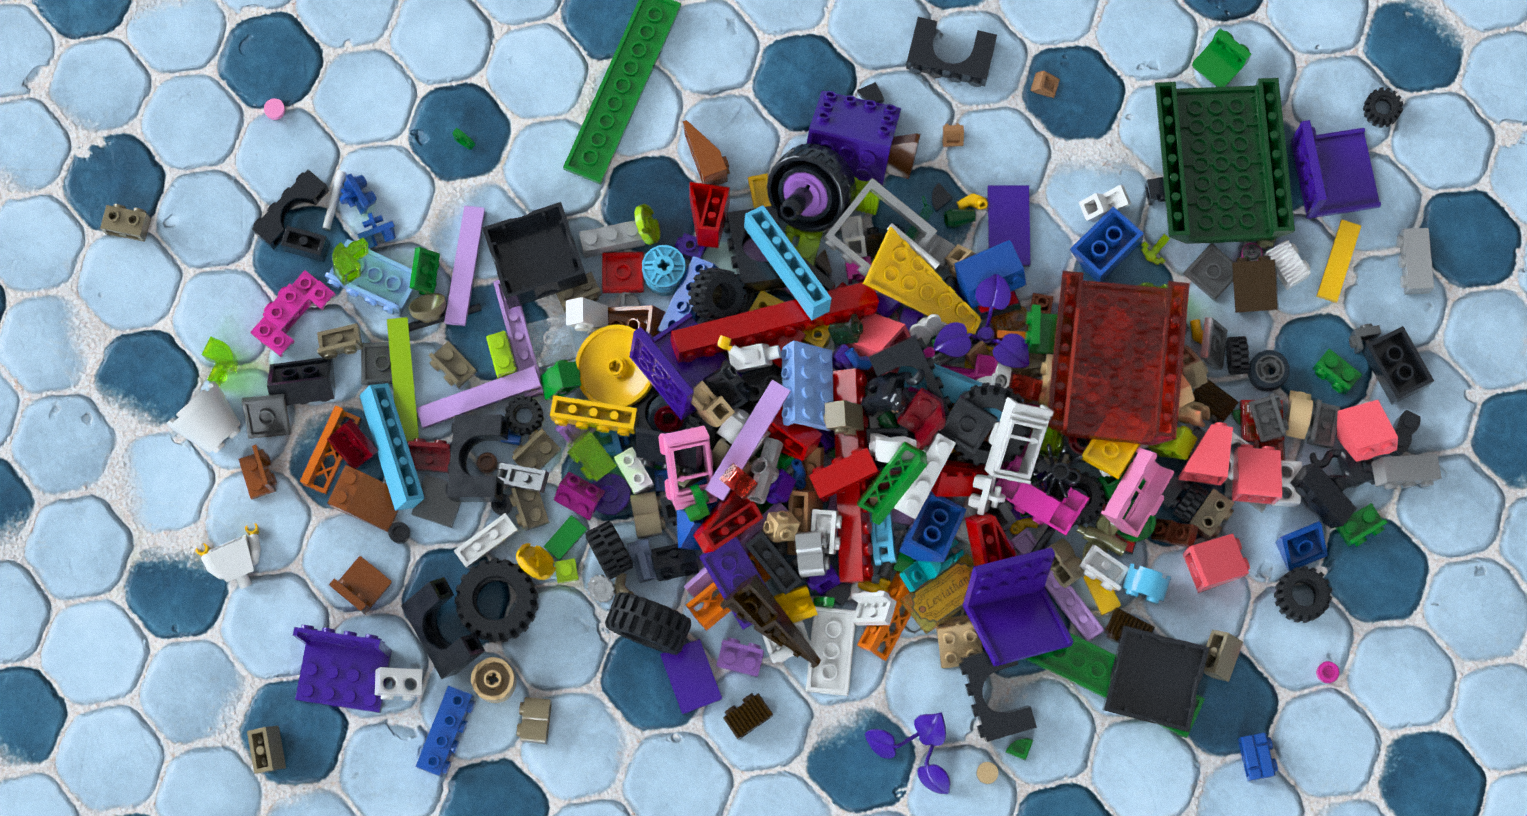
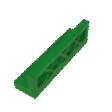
[857,442,928,525]

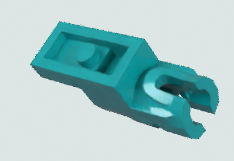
[899,539,964,592]

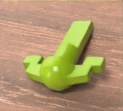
[1141,234,1170,265]

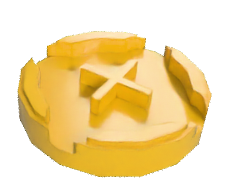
[516,543,556,580]

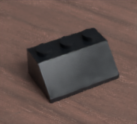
[267,358,336,406]
[636,428,704,475]

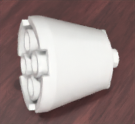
[166,381,241,453]

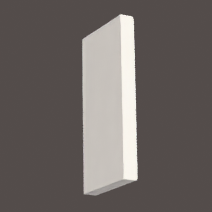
[806,606,856,696]

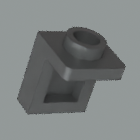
[1349,323,1381,354]

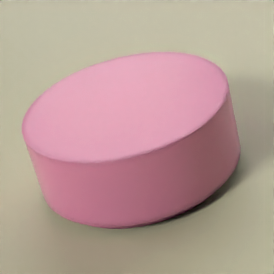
[264,99,286,120]

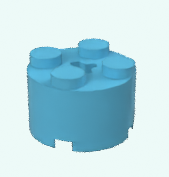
[1122,564,1171,605]

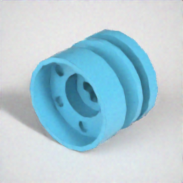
[642,245,686,296]

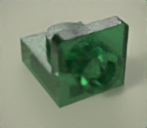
[828,314,863,344]

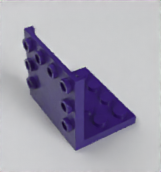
[806,91,901,185]
[1290,120,1381,219]
[629,313,742,420]
[963,547,1073,667]
[293,624,392,713]

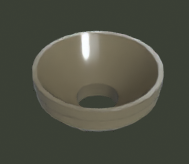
[408,293,446,323]

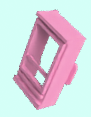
[658,426,717,510]
[1101,447,1174,538]

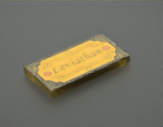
[900,553,974,634]

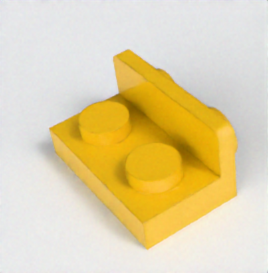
[773,585,818,623]

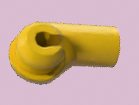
[1009,517,1039,535]
[858,578,891,593]

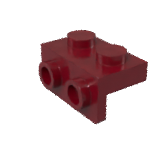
[327,419,378,469]
[408,438,451,473]

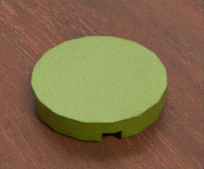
[635,204,660,245]

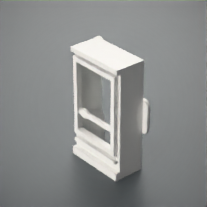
[984,397,1054,484]

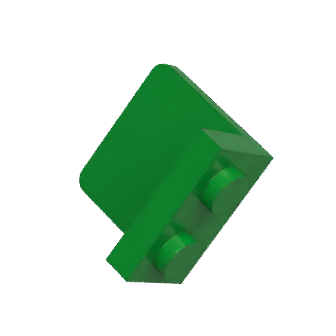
[1192,28,1252,87]
[1025,304,1071,356]

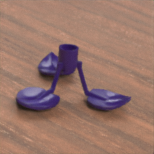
[933,274,1029,368]
[865,712,950,794]

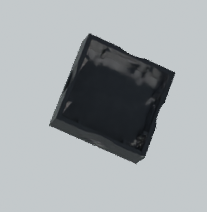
[482,202,588,309]
[1102,626,1210,732]

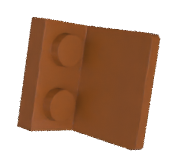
[239,445,277,499]
[329,556,392,615]

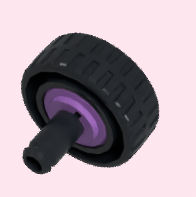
[767,143,856,233]

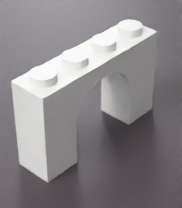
[894,432,956,519]

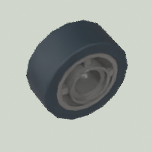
[1248,350,1290,392]

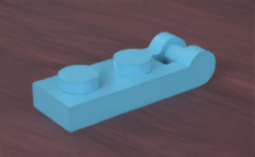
[870,510,897,566]

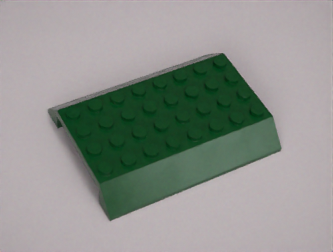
[1155,78,1295,244]

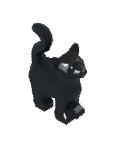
[861,370,924,417]
[1310,449,1375,492]

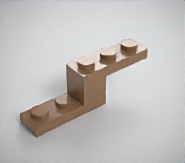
[787,447,824,555]

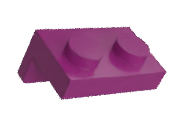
[554,472,605,520]

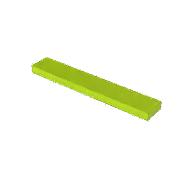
[387,317,419,443]

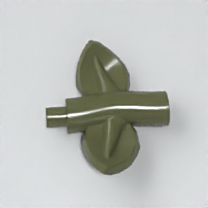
[1076,514,1127,559]

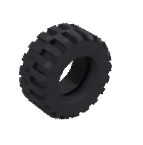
[954,382,1031,468]
[455,558,539,643]
[605,592,692,655]

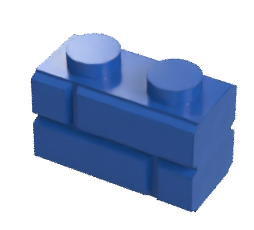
[1238,733,1278,782]

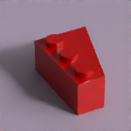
[689,182,730,248]
[767,405,822,461]
[809,447,879,502]
[931,460,989,497]
[693,481,763,553]
[965,513,1017,567]

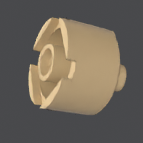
[471,657,517,703]

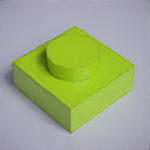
[554,558,579,584]

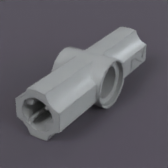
[747,438,783,504]

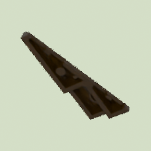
[720,574,821,668]

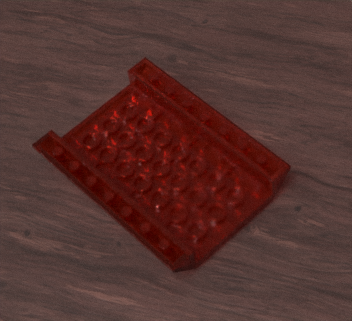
[1048,271,1190,445]

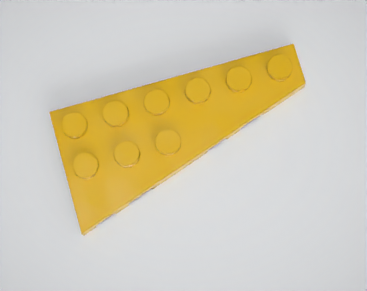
[863,227,981,338]

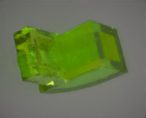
[332,238,368,286]
[201,336,238,386]

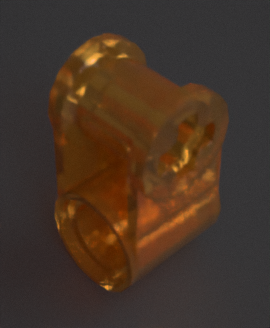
[991,306,1028,337]

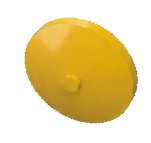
[576,325,653,407]

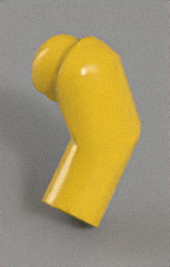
[956,193,988,210]
[1190,319,1203,345]

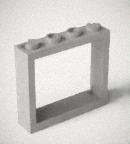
[823,178,937,277]

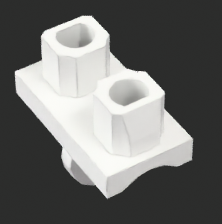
[968,474,1006,516]

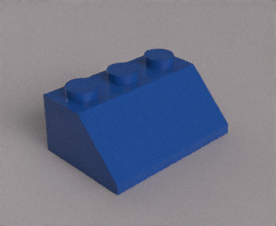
[1070,207,1144,284]
[954,240,1026,308]
[899,491,967,562]

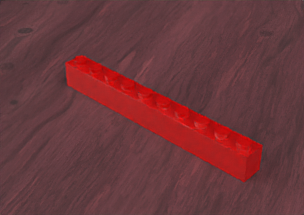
[670,282,879,363]
[833,368,874,583]

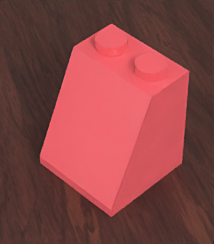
[843,313,911,376]
[1336,400,1398,462]
[1178,422,1233,486]
[1232,444,1282,504]
[1183,533,1250,593]

